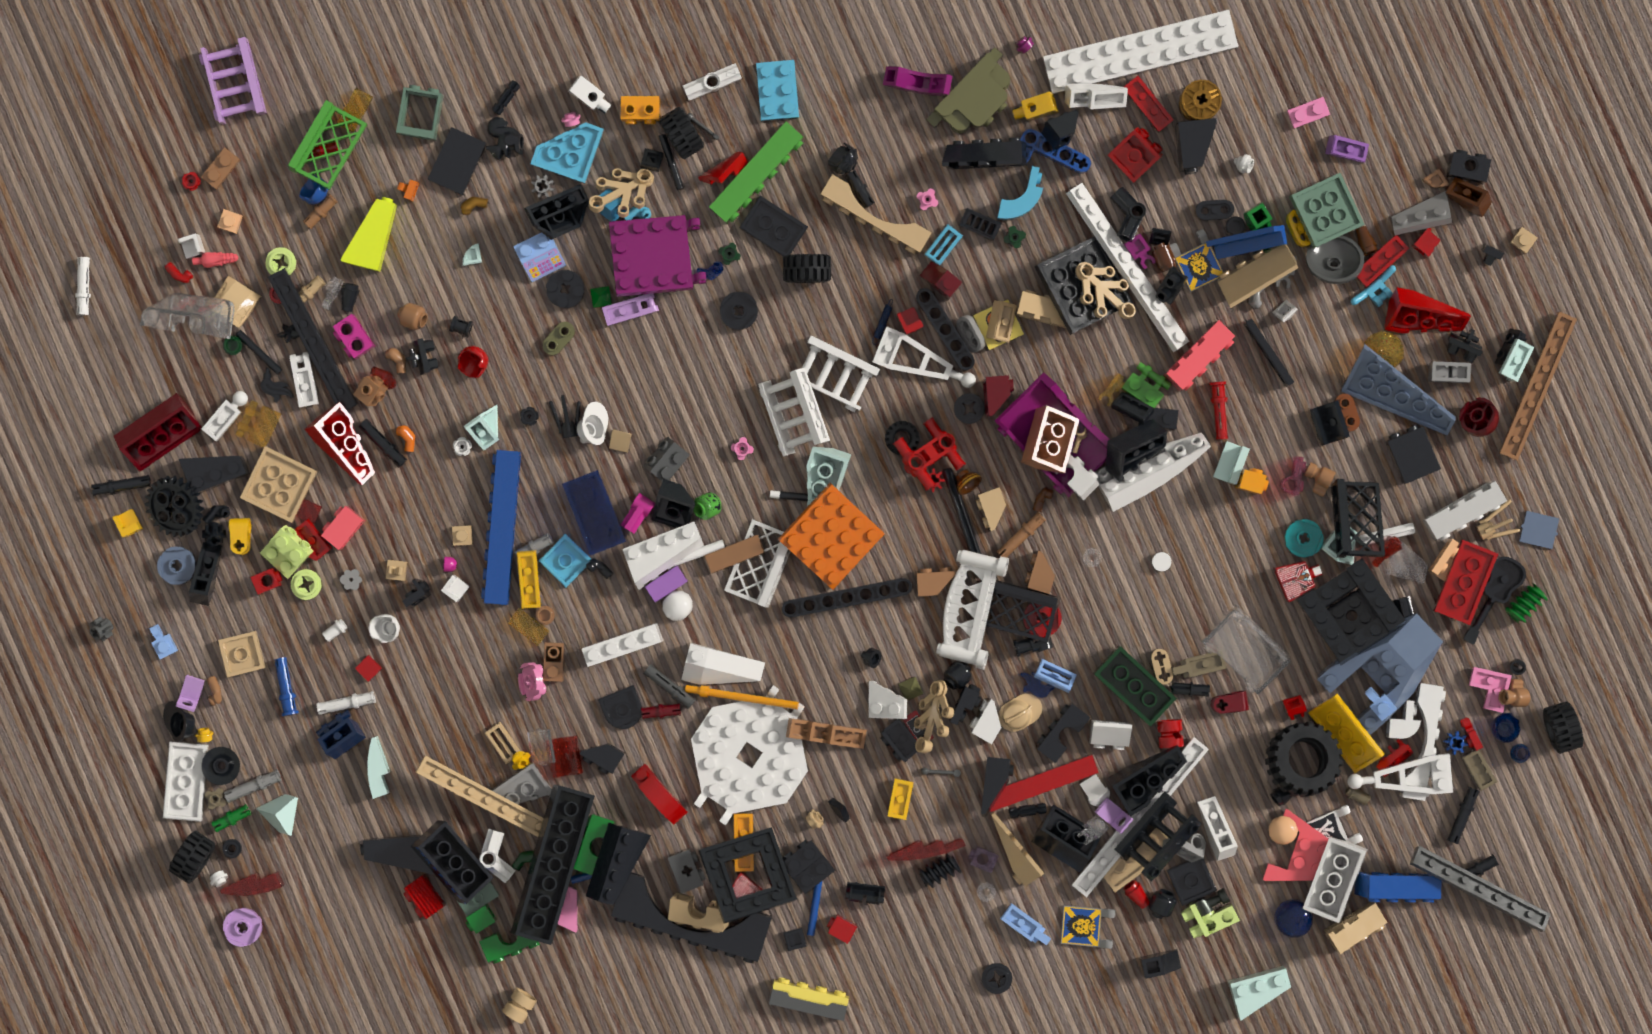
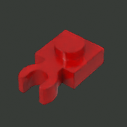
[1460,717,1483,751]

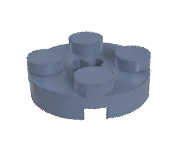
[157,547,197,585]

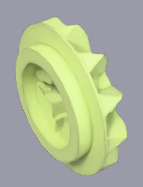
[265,247,297,275]
[291,569,322,600]

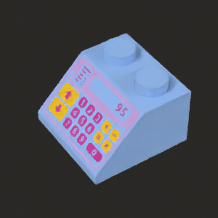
[513,232,566,282]

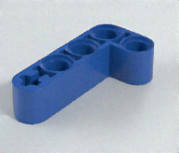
[1020,129,1091,174]

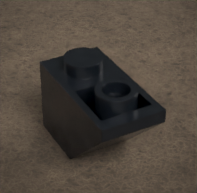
[1041,110,1078,150]
[580,743,625,775]
[1139,949,1181,979]

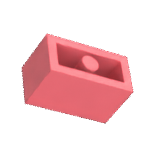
[321,506,366,550]

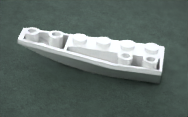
[1094,433,1211,512]

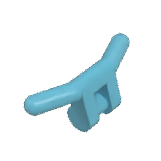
[1350,265,1396,307]

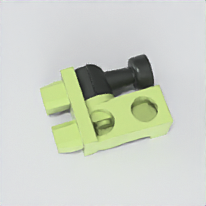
[1181,888,1240,938]

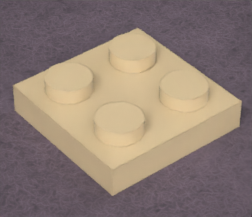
[218,631,266,677]

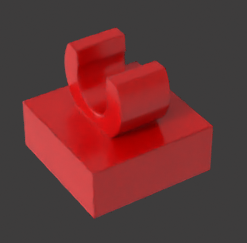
[1282,695,1307,720]

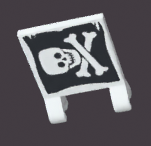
[1306,805,1363,844]

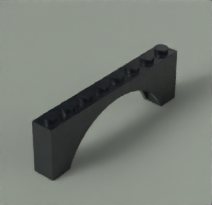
[611,872,772,964]

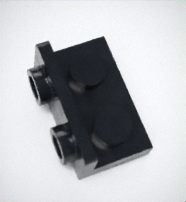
[402,578,431,608]

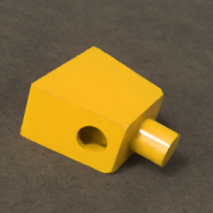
[1012,92,1059,121]

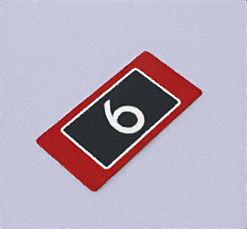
[902,710,934,740]

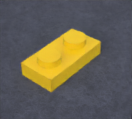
[887,778,914,820]

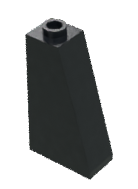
[360,835,434,874]

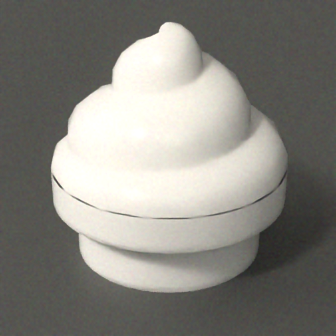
[1234,154,1254,174]

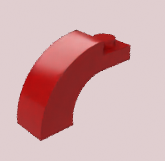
[631,764,688,825]

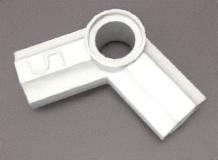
[479,829,516,883]

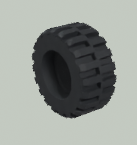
[1265,722,1343,797]

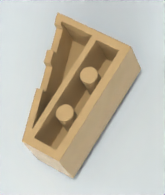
[1324,902,1387,954]

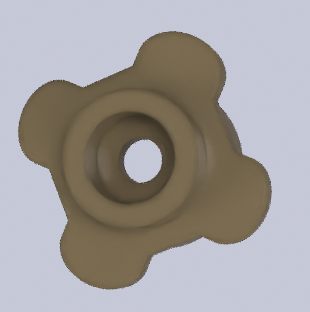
[205,788,226,810]

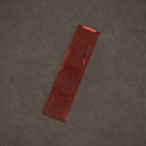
[886,837,966,861]

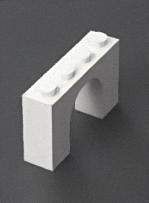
[582,623,663,667]

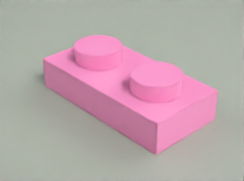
[1287,97,1330,129]

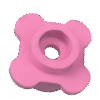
[561,112,580,127]
[917,189,938,210]
[731,437,754,460]

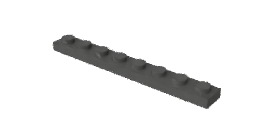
[1410,846,1550,932]

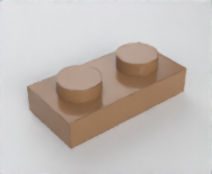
[201,147,240,190]

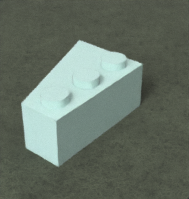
[1228,966,1291,1021]

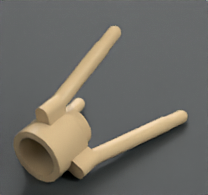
[1476,500,1520,540]

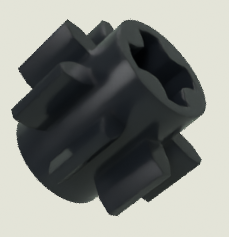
[202,522,226,546]

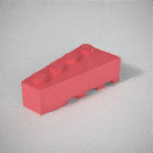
[1163,320,1235,391]

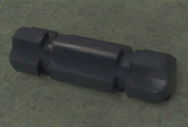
[492,80,520,115]
[1009,803,1047,818]

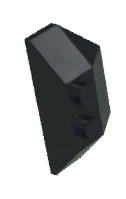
[524,184,589,240]

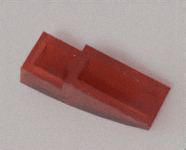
[220,871,285,896]

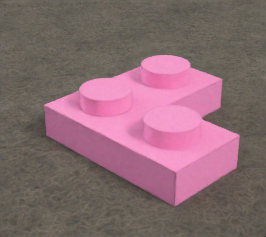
[1469,667,1512,713]

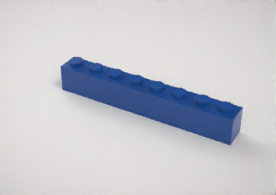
[481,450,521,605]

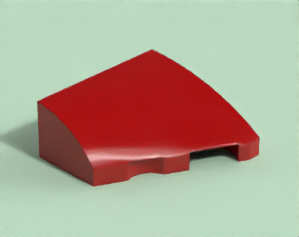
[698,152,748,185]

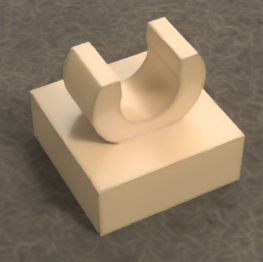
[386,560,408,581]

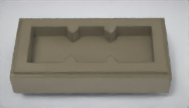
[1461,750,1497,791]

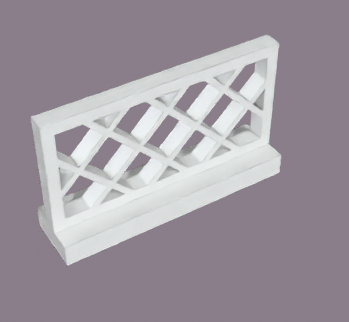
[724,519,791,608]

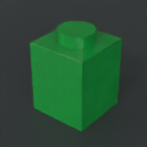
[465,904,497,934]

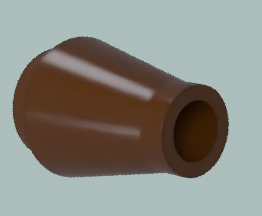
[1355,226,1378,256]

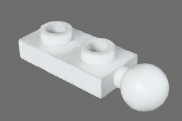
[202,391,248,441]

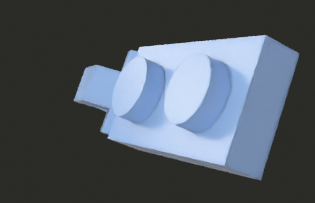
[1000,903,1051,945]

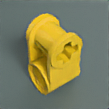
[229,518,251,555]

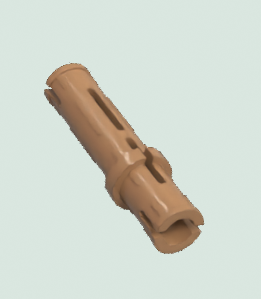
[996,512,1046,558]

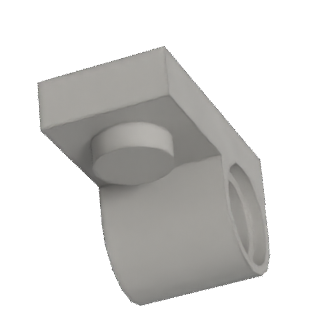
[1162,833,1206,863]

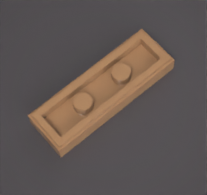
[705,535,765,574]

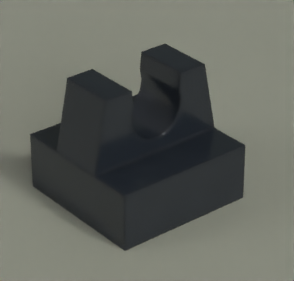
[1482,244,1504,266]

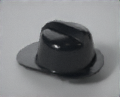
[163,701,198,743]

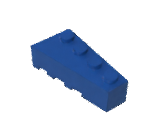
[1354,871,1442,903]

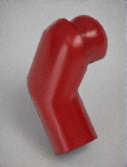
[165,262,193,284]

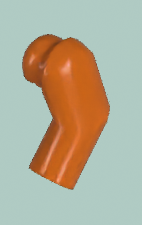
[396,425,415,452]

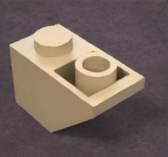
[975,487,1006,531]

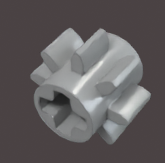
[531,175,554,198]

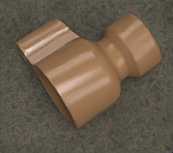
[1304,462,1336,497]
[1498,679,1531,707]

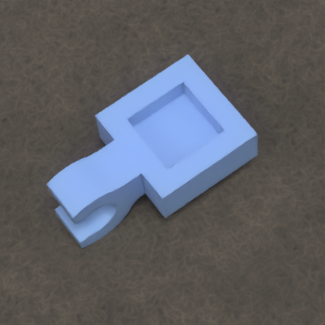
[149,624,178,659]
[1365,687,1397,721]

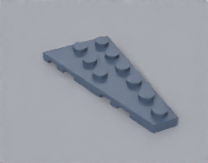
[1341,344,1456,435]

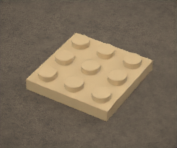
[240,446,318,523]

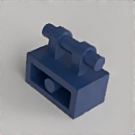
[316,710,366,759]

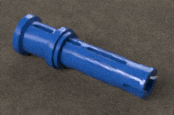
[274,657,299,716]

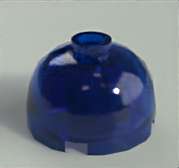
[1274,899,1313,938]

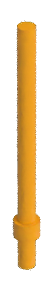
[685,685,799,710]

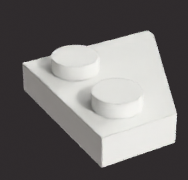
[869,681,907,719]

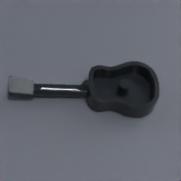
[1463,557,1526,645]

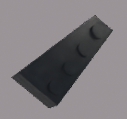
[586,822,651,905]

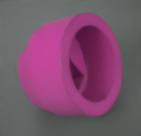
[443,556,457,572]

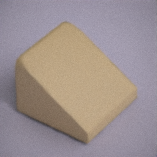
[609,430,632,453]

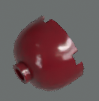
[1459,397,1499,437]

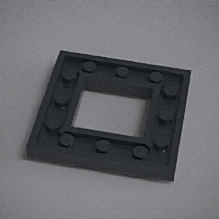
[699,827,797,923]

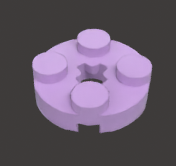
[223,908,262,947]

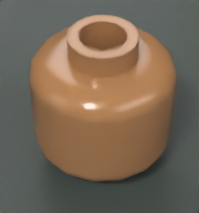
[398,303,428,330]

